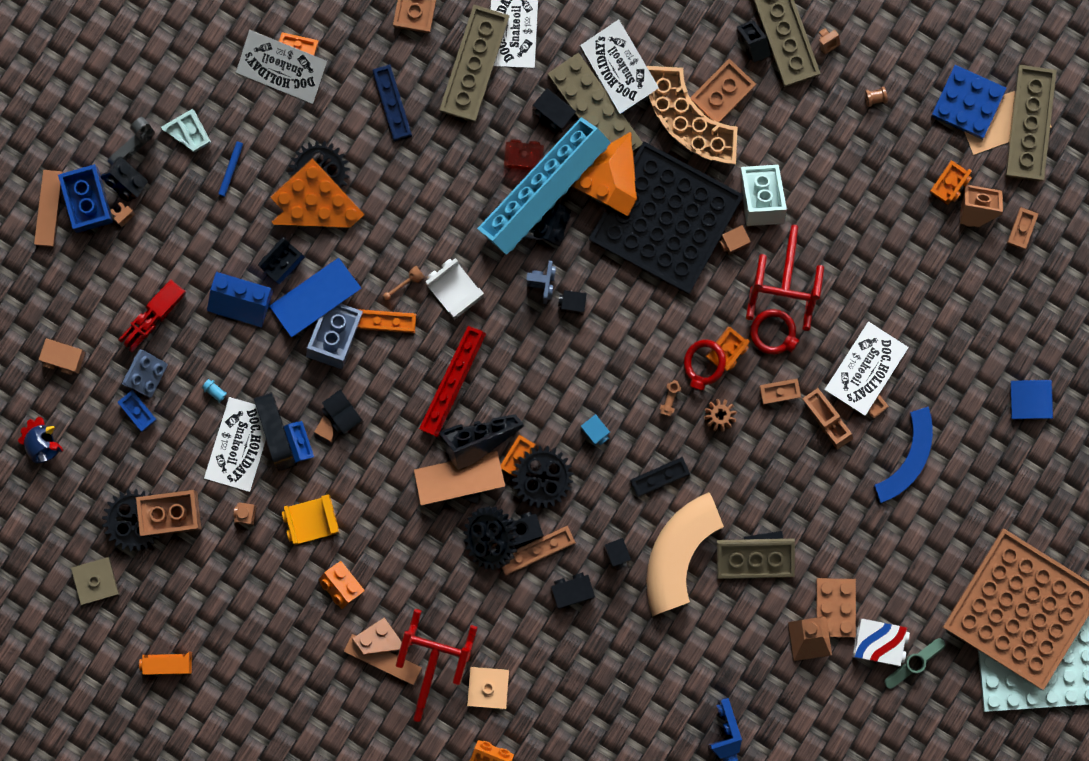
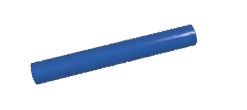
[218,141,243,197]

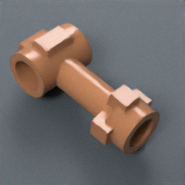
[659,380,681,417]

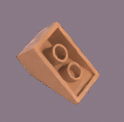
[136,490,202,536]

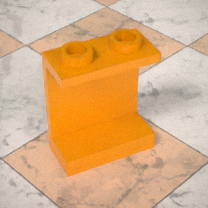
[282,494,340,545]

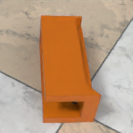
[139,651,192,675]

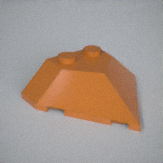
[571,132,637,216]

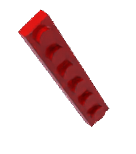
[419,326,486,437]

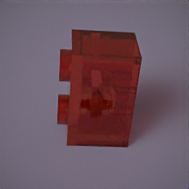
[504,139,544,170]

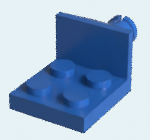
[708,698,742,761]

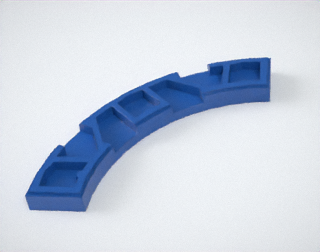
[874,406,933,503]

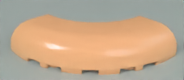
[647,66,738,165]
[646,492,724,617]

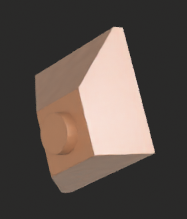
[960,185,1003,227]
[788,617,832,661]

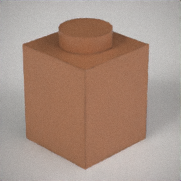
[719,225,751,255]

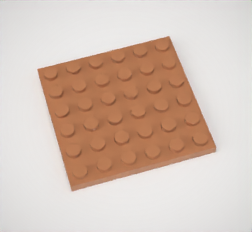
[942,528,1089,690]

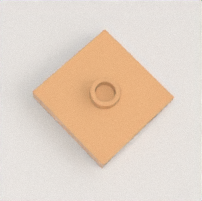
[467,667,509,709]

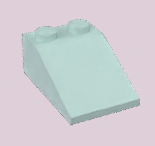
[741,165,787,226]

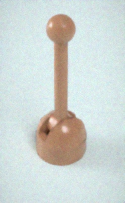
[383,265,425,300]

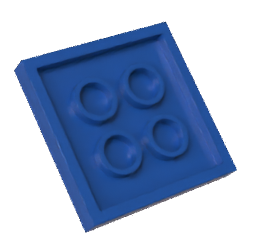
[931,65,1006,140]

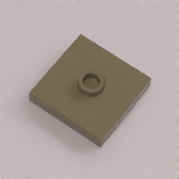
[71,557,119,605]

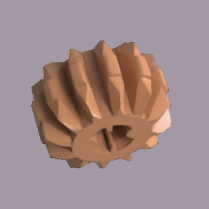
[704,399,737,432]

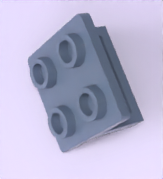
[526,261,556,304]
[122,349,168,398]

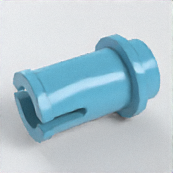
[202,379,227,403]

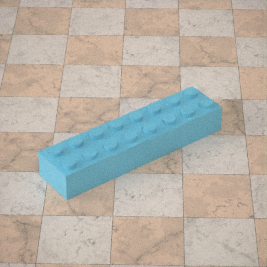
[477,117,611,255]

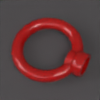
[750,309,800,354]
[684,339,726,390]

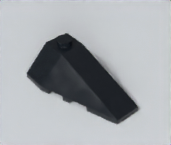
[439,414,524,470]

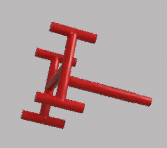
[746,225,824,331]
[395,609,478,722]

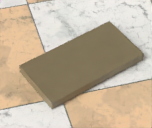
[717,539,795,579]

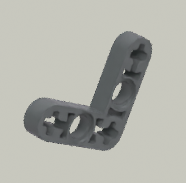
[108,117,155,166]

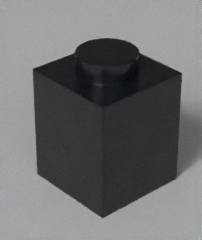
[558,290,587,315]

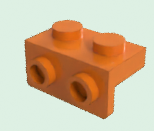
[930,160,972,205]
[705,327,750,371]
[318,561,365,609]

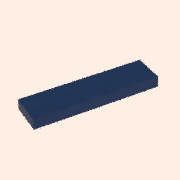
[372,64,412,142]

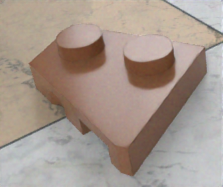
[352,618,402,656]

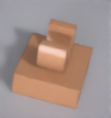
[819,28,841,54]
[111,202,136,227]

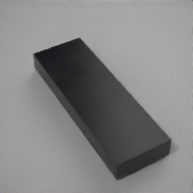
[630,457,690,498]

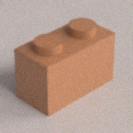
[39,338,86,375]

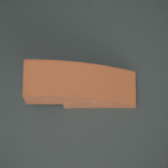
[802,388,853,450]

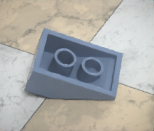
[306,303,363,369]

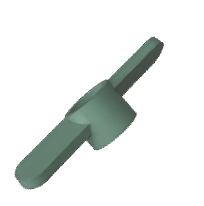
[884,638,945,689]

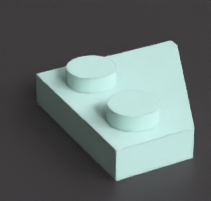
[161,109,211,152]

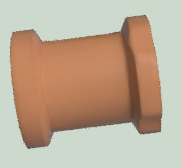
[865,86,888,107]

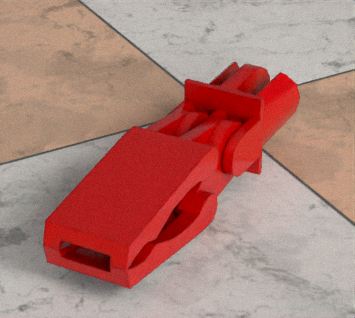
[118,279,186,352]

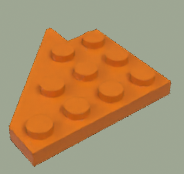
[270,158,365,228]

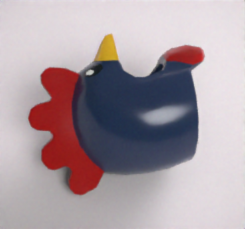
[18,417,64,463]

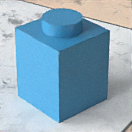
[580,414,610,446]

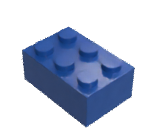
[58,164,114,233]

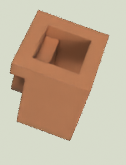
[233,502,257,525]

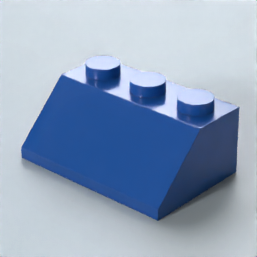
[207,272,273,328]

